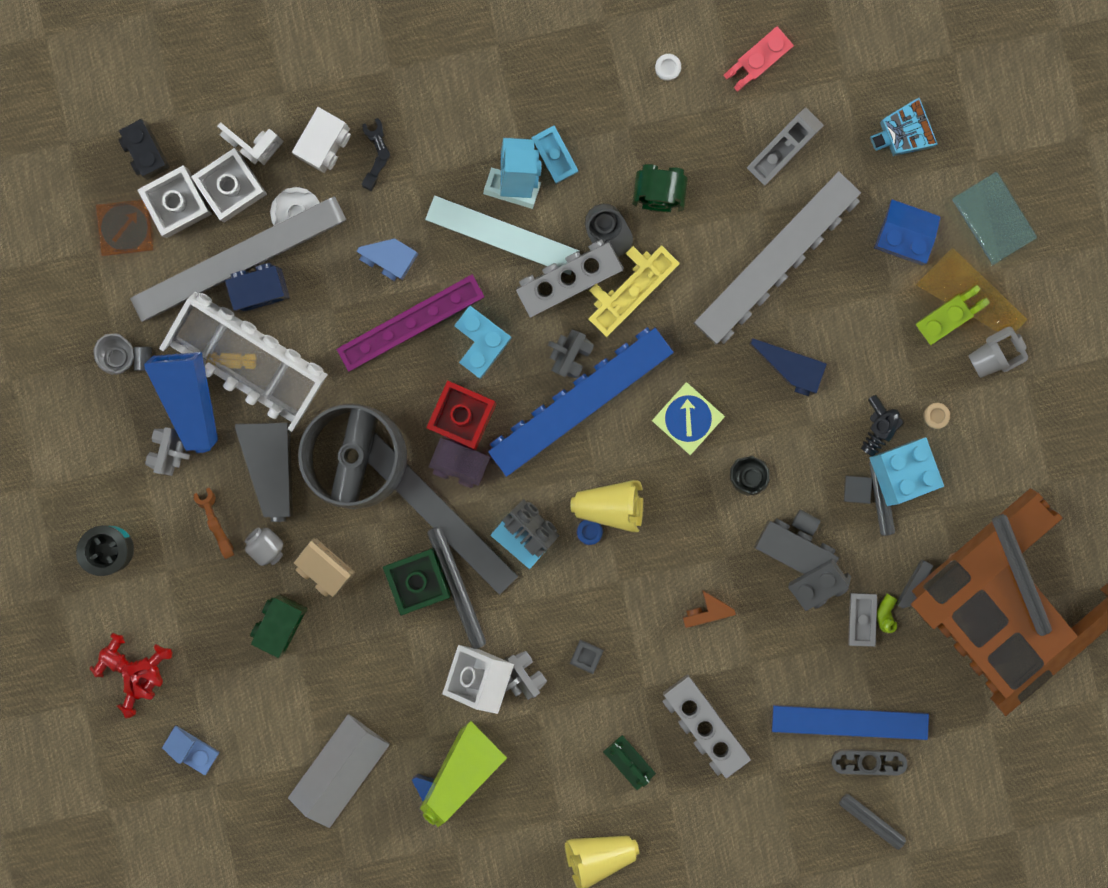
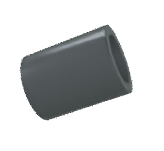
[134,347,152,371]
[791,509,821,536]

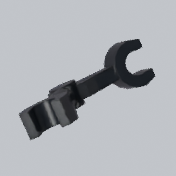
[362,118,390,192]

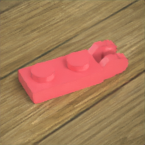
[723,26,794,92]

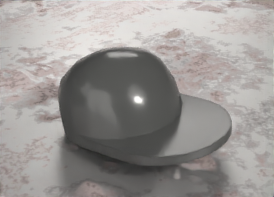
[585,204,633,257]

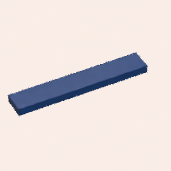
[772,705,929,740]

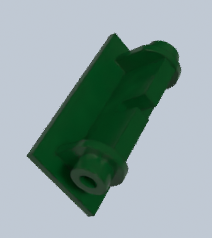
[603,735,656,790]

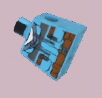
[870,98,937,156]

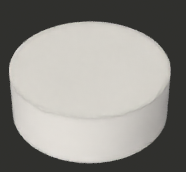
[655,54,681,81]

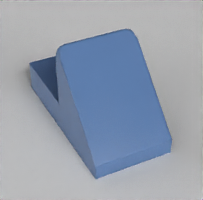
[162,726,220,775]

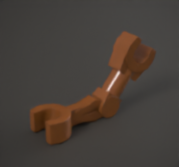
[194,488,235,559]

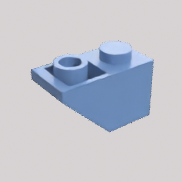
[356,239,418,281]

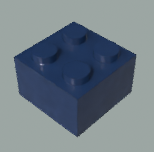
[225,263,290,313]

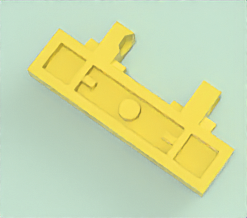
[588,245,680,337]

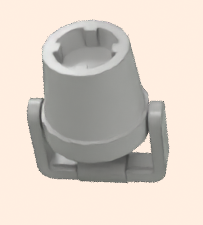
[968,327,1028,378]

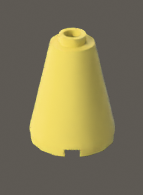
[571,480,644,532]
[565,836,639,888]

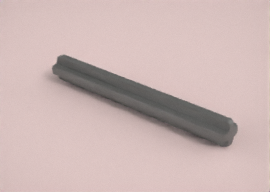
[992,514,1052,636]
[427,527,486,649]

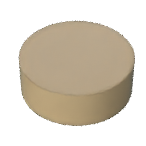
[923,403,950,429]

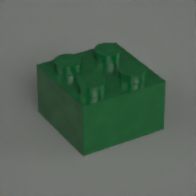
[383,548,451,616]
[250,594,308,659]

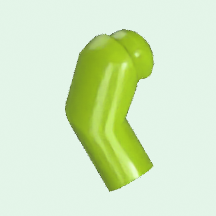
[876,594,898,633]

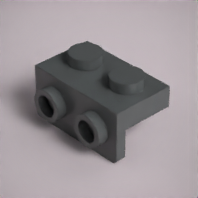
[788,559,851,611]

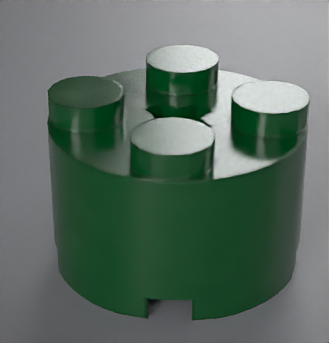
[632,164,688,213]

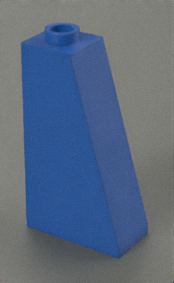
[144,352,218,453]

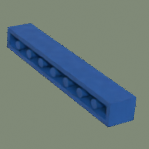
[488,327,674,477]

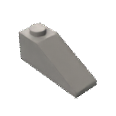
[747,107,824,185]

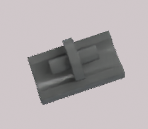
[548,329,594,378]

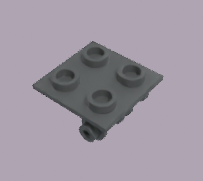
[502,499,559,558]

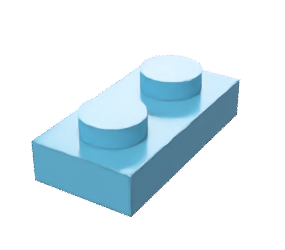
[531,126,579,184]

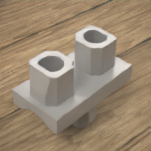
[145,427,190,476]
[504,651,547,700]

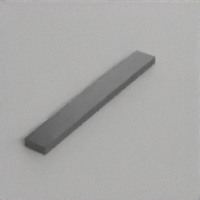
[355,432,518,595]

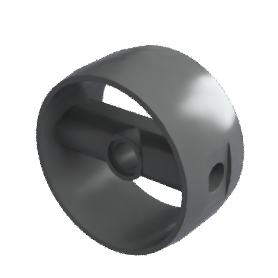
[298,403,407,509]

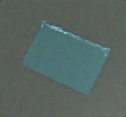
[952,172,1037,265]

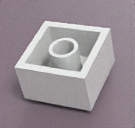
[292,107,351,173]
[191,148,267,223]
[138,165,212,238]
[442,645,514,714]

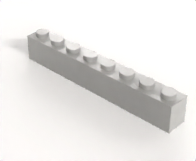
[693,171,861,345]

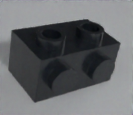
[118,118,170,180]

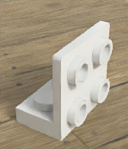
[217,122,284,165]

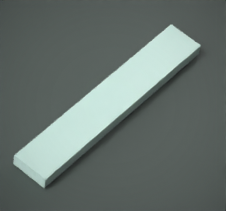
[425,195,580,275]

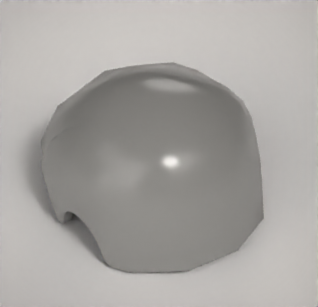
[94,333,134,375]

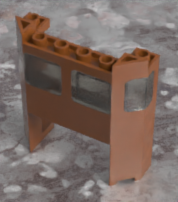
[911,488,1108,717]

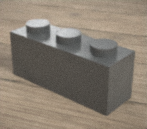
[754,518,839,574]

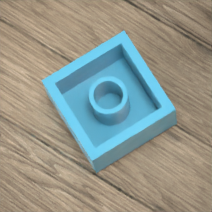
[869,438,944,506]

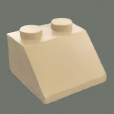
[294,539,355,597]

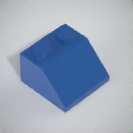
[874,199,940,266]

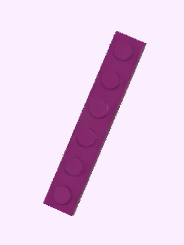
[336,274,485,372]

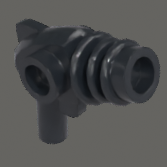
[861,395,904,456]

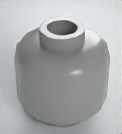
[245,527,283,566]

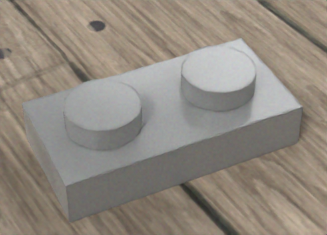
[848,593,877,646]

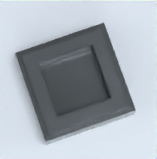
[843,476,872,504]
[570,639,604,674]

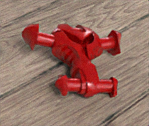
[90,633,173,719]

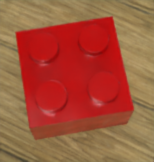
[426,380,497,451]

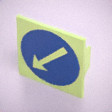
[652,382,725,455]

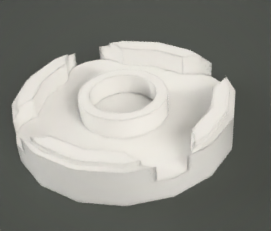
[270,187,320,226]

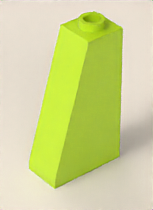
[420,721,507,827]

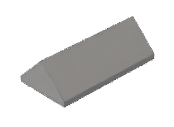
[288,714,390,828]

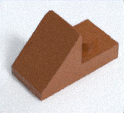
[682,590,736,628]

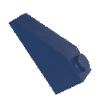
[750,338,827,397]

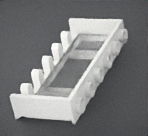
[159,292,328,432]

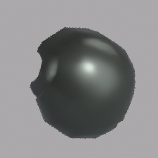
[730,456,770,495]

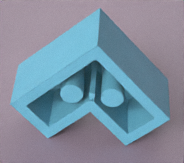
[500,138,541,198]
[454,306,512,379]

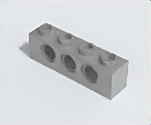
[516,239,623,317]
[662,674,751,778]

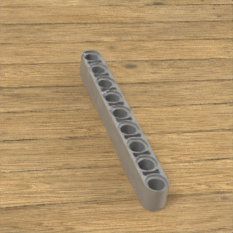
[130,197,346,322]

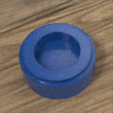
[577,520,603,545]

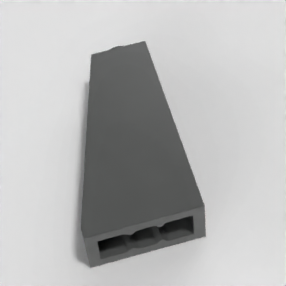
[235,423,293,522]

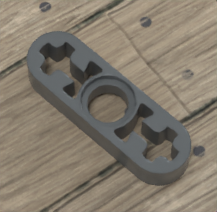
[831,749,907,776]

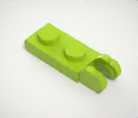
[916,285,990,346]

